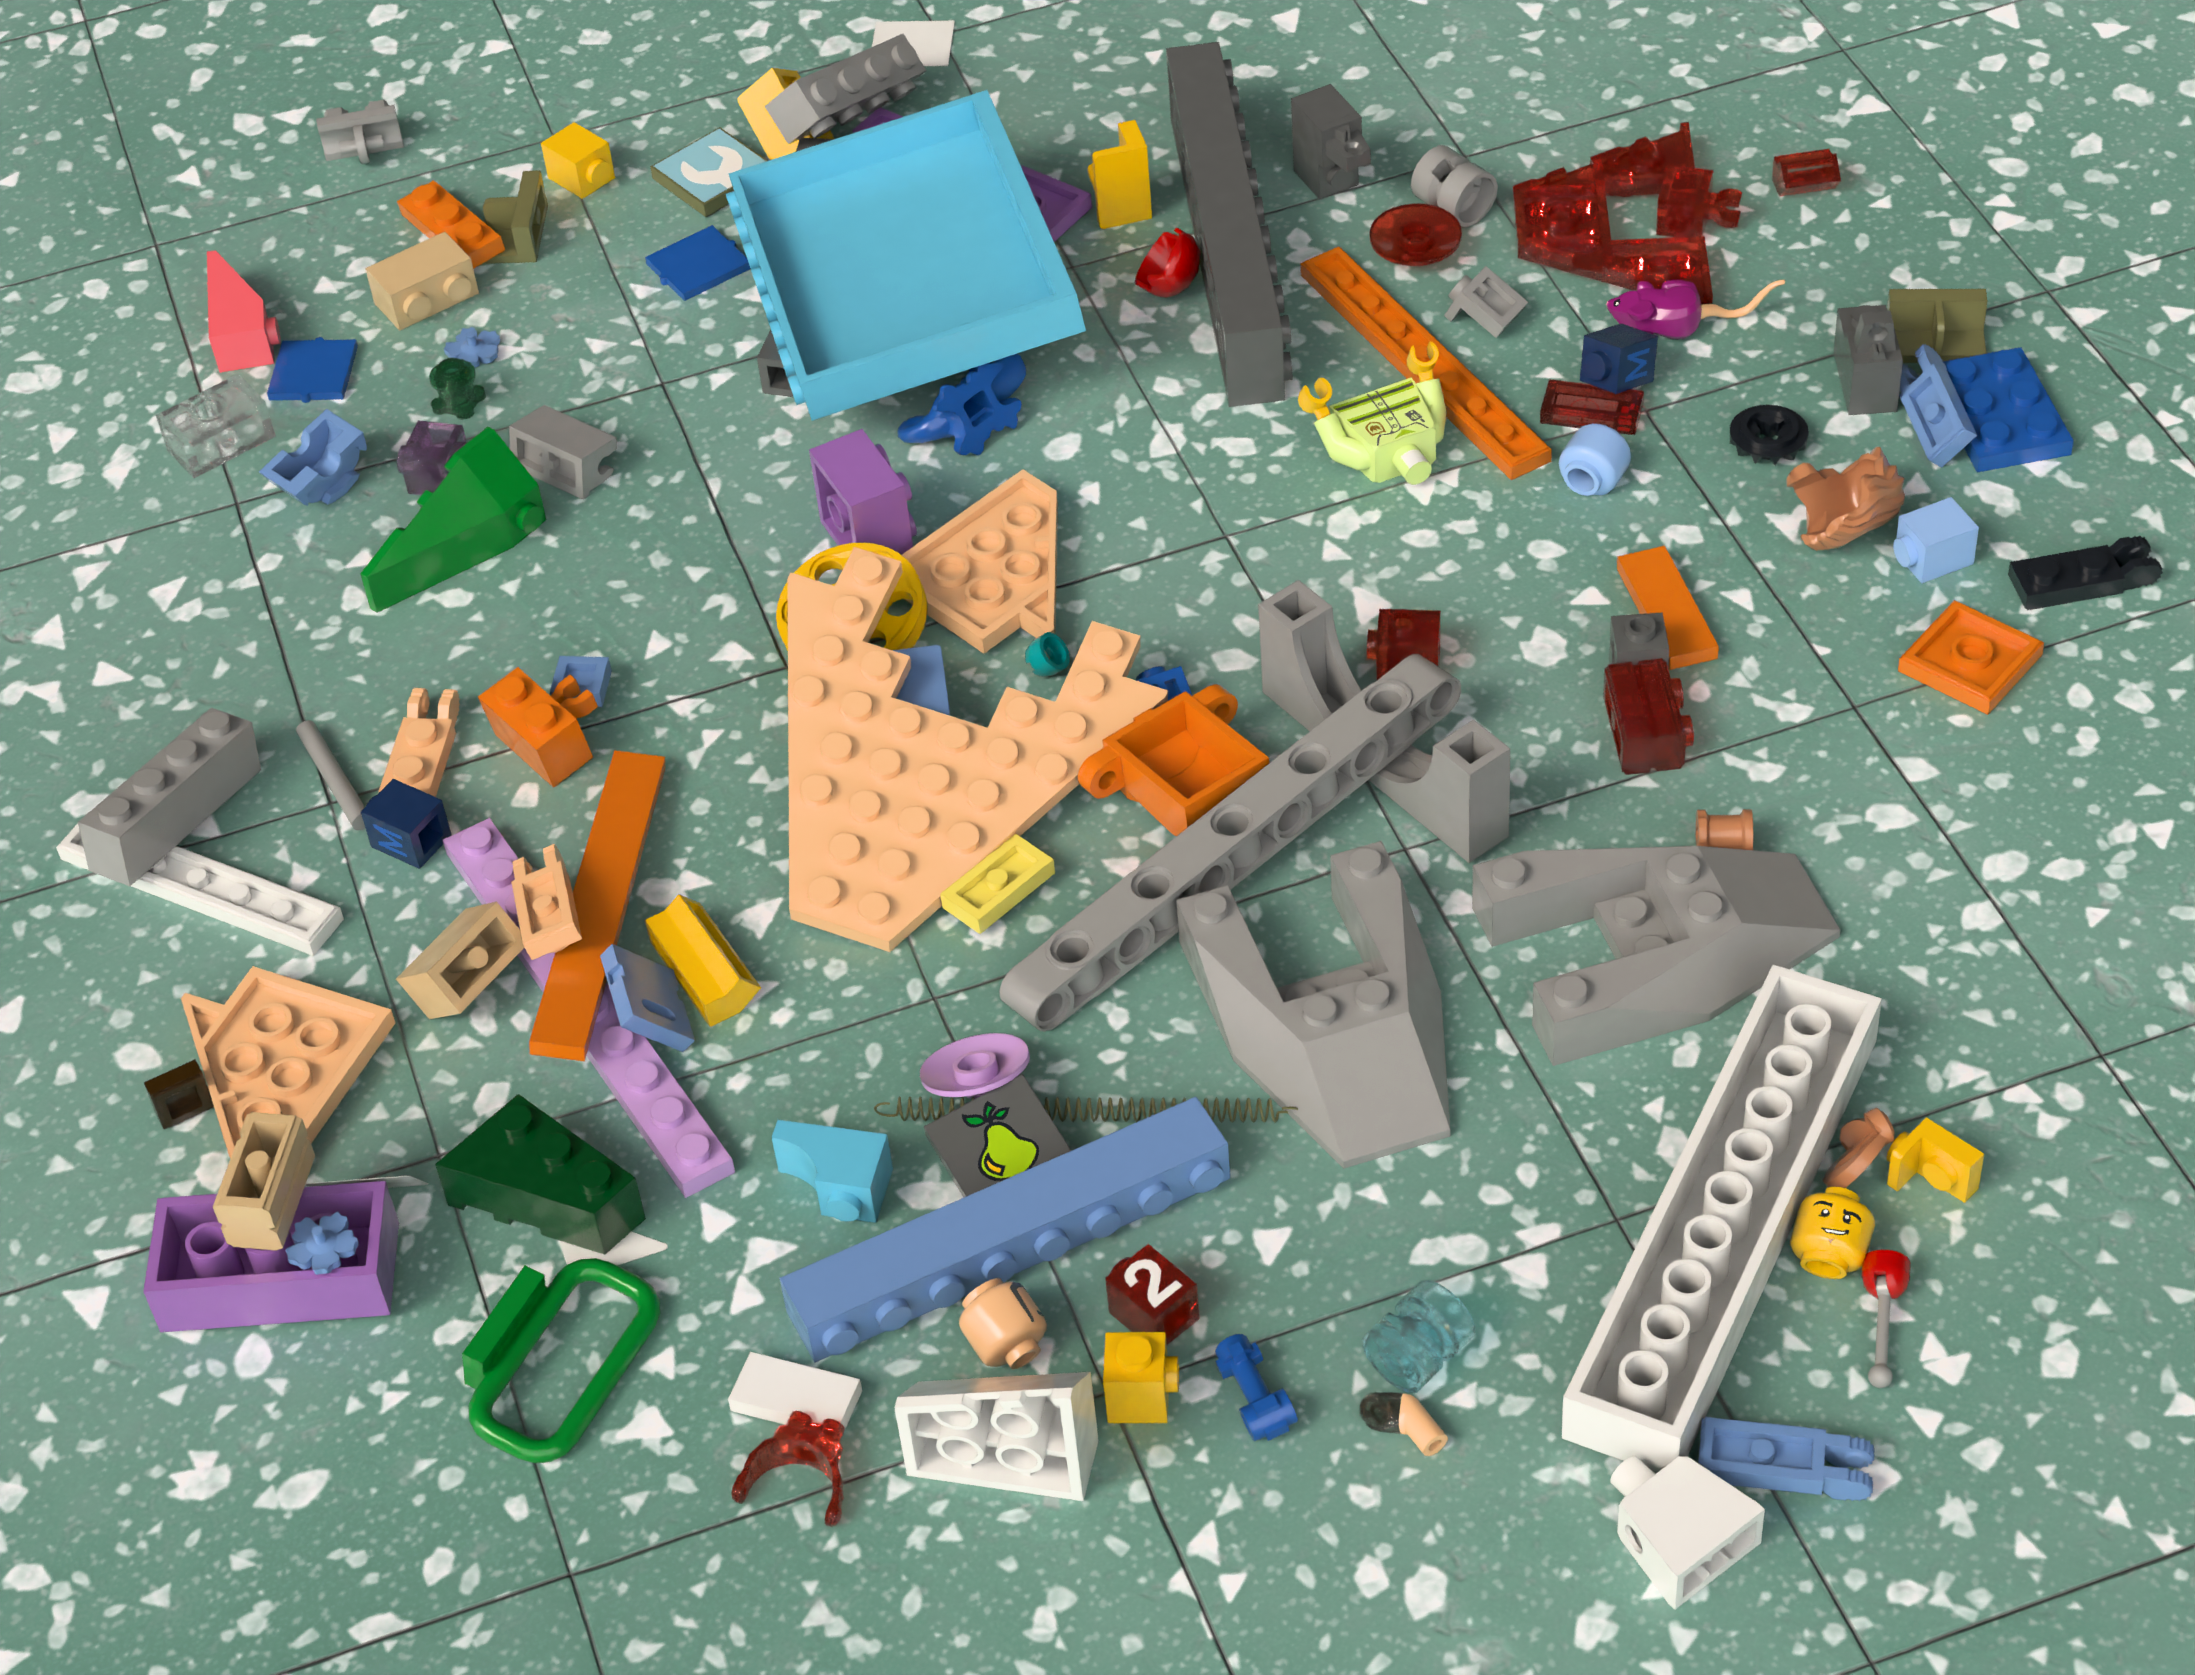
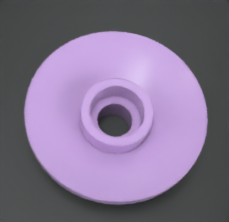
[920,1033,1030,1099]

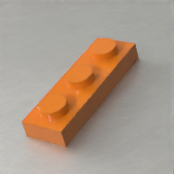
[397,180,505,269]

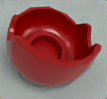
[1135,228,1201,298]

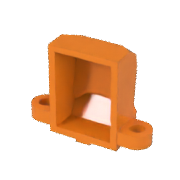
[1078,684,1270,836]

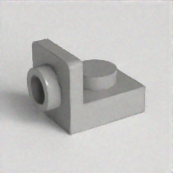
[1444,266,1528,338]

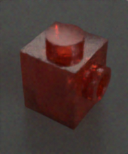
[1367,609,1441,680]

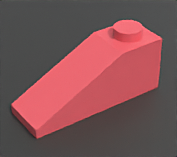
[207,250,281,373]

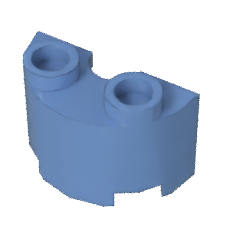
[259,409,367,506]

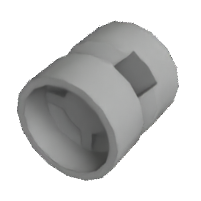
[1411,145,1498,227]

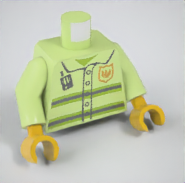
[1298,342,1447,485]

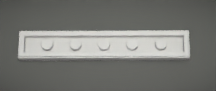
[56,824,344,956]

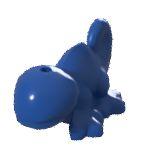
[898,354,1026,455]

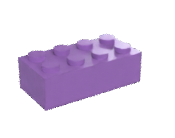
[143,1181,399,1333]

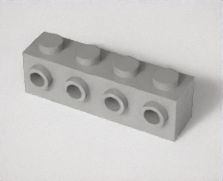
[764,33,927,145]
[78,708,261,886]

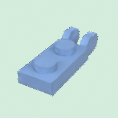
[1899,344,1977,468]
[1698,1417,1875,1501]

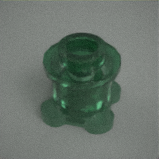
[429,358,486,420]

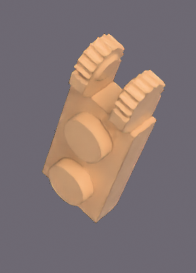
[378,688,460,797]
[511,844,582,960]

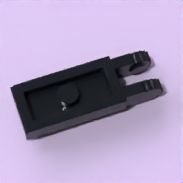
[2008,535,2163,611]

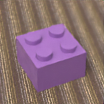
[809,429,917,555]

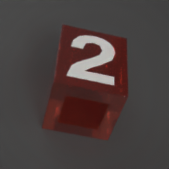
[1105,1244,1200,1345]

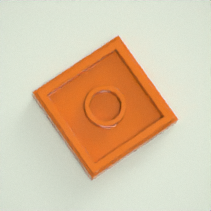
[1898,600,2044,715]

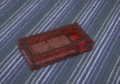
[1540,379,1644,435]

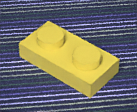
[940,834,1055,934]

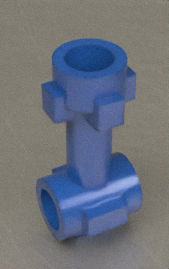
[1215,1334,1298,1442]

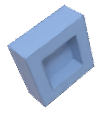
[550,656,612,707]

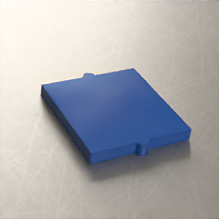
[645,225,750,301]
[267,337,358,403]

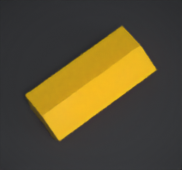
[645,894,761,1027]

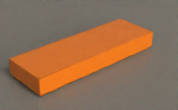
[1617,545,1719,670]

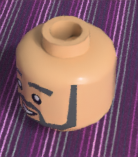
[959,1278,1047,1370]

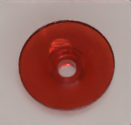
[1369,203,1462,266]

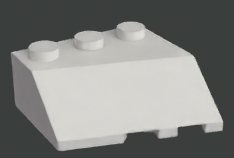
[894,1372,1099,1501]

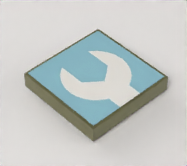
[650,127,768,217]

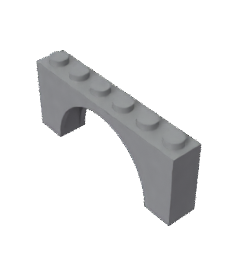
[1258,580,1510,863]

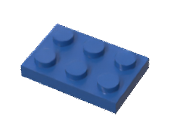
[1943,347,2074,473]

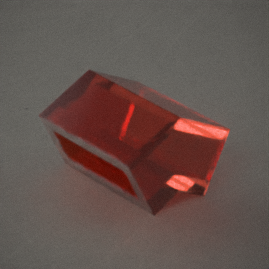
[1772,149,1841,197]

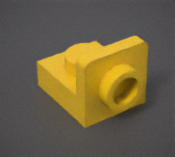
[1886,1117,1984,1203]

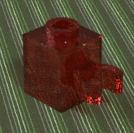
[1656,165,1742,241]

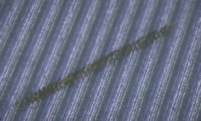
[874,1096,1298,1123]

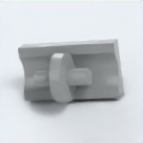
[316,100,404,164]

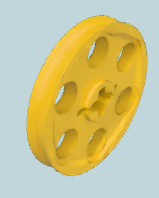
[776,542,927,651]

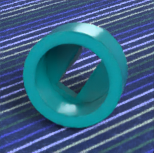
[1025,632,1070,677]

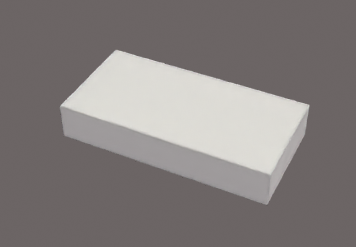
[728,1352,862,1439]

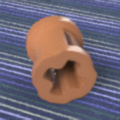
[1695,809,1753,850]

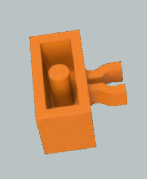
[478,667,598,788]

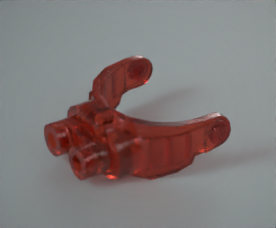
[731,1411,845,1527]

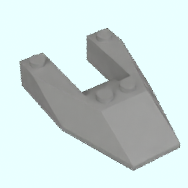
[1176,841,1450,1169]
[1472,846,1841,1066]

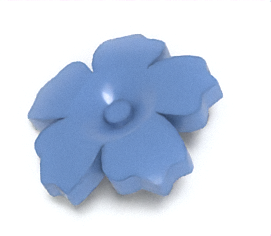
[443,327,500,368]
[285,1212,359,1275]

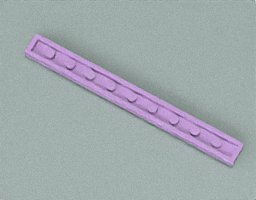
[443,818,735,1198]

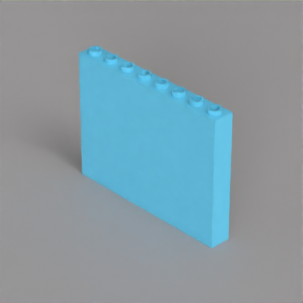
[726,90,1086,421]

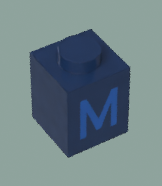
[1580,323,1658,394]
[361,779,452,869]

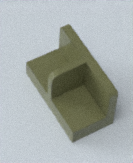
[483,170,548,264]
[1887,289,1988,363]

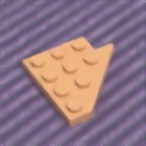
[902,469,1058,654]
[181,966,395,1158]

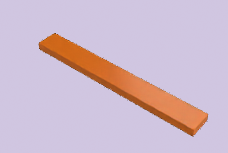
[1300,246,1552,480]
[529,750,665,1061]

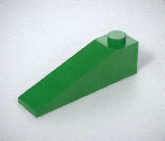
[360,427,546,613]

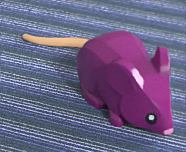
[1606,279,1785,339]

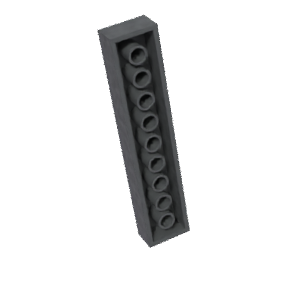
[1166,42,1293,407]

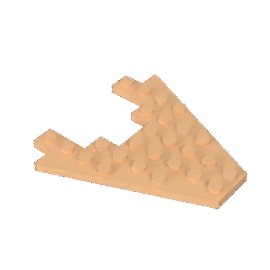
[787,547,1168,952]

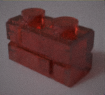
[1603,658,1694,775]

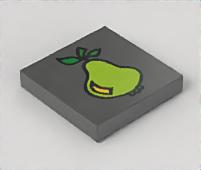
[924,1074,1071,1197]

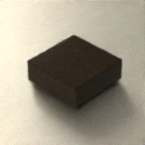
[144,1059,214,1129]

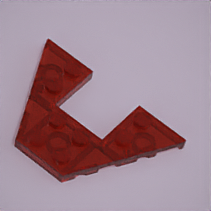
[1513,122,1713,304]

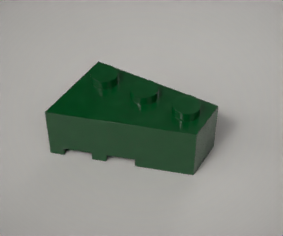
[435,1094,646,1255]

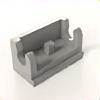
[509,405,617,499]

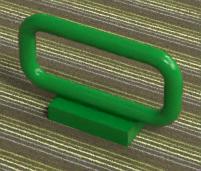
[462,1258,661,1463]

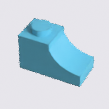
[771,1120,893,1223]

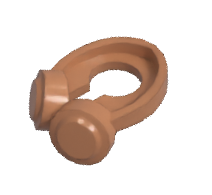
[1823,1107,1895,1188]

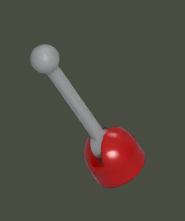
[1862,1249,1911,1388]

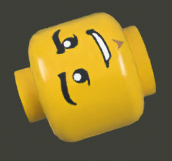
[1790,1187,1875,1279]

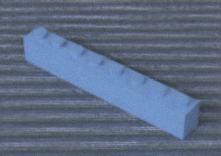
[779,1097,1230,1363]

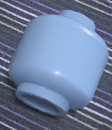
[1558,423,1631,496]

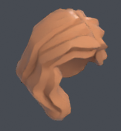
[1786,447,1905,551]

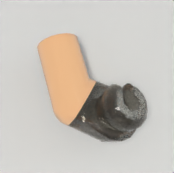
[1359,1392,1448,1456]

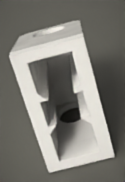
[1611,1456,1765,1610]

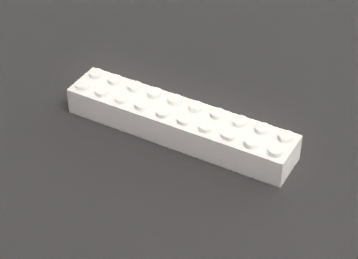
[1562,965,1882,1473]

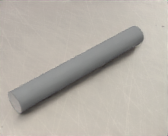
[296,720,365,830]

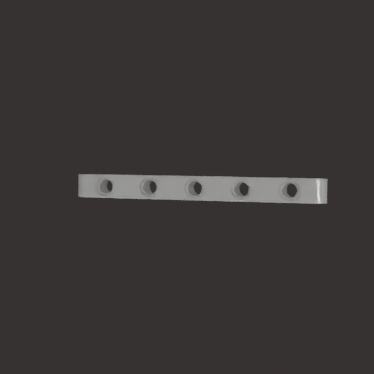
[999,654,1461,1032]

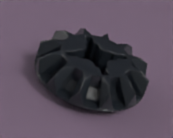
[1730,405,1809,466]

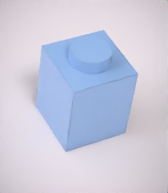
[1893,497,1979,584]

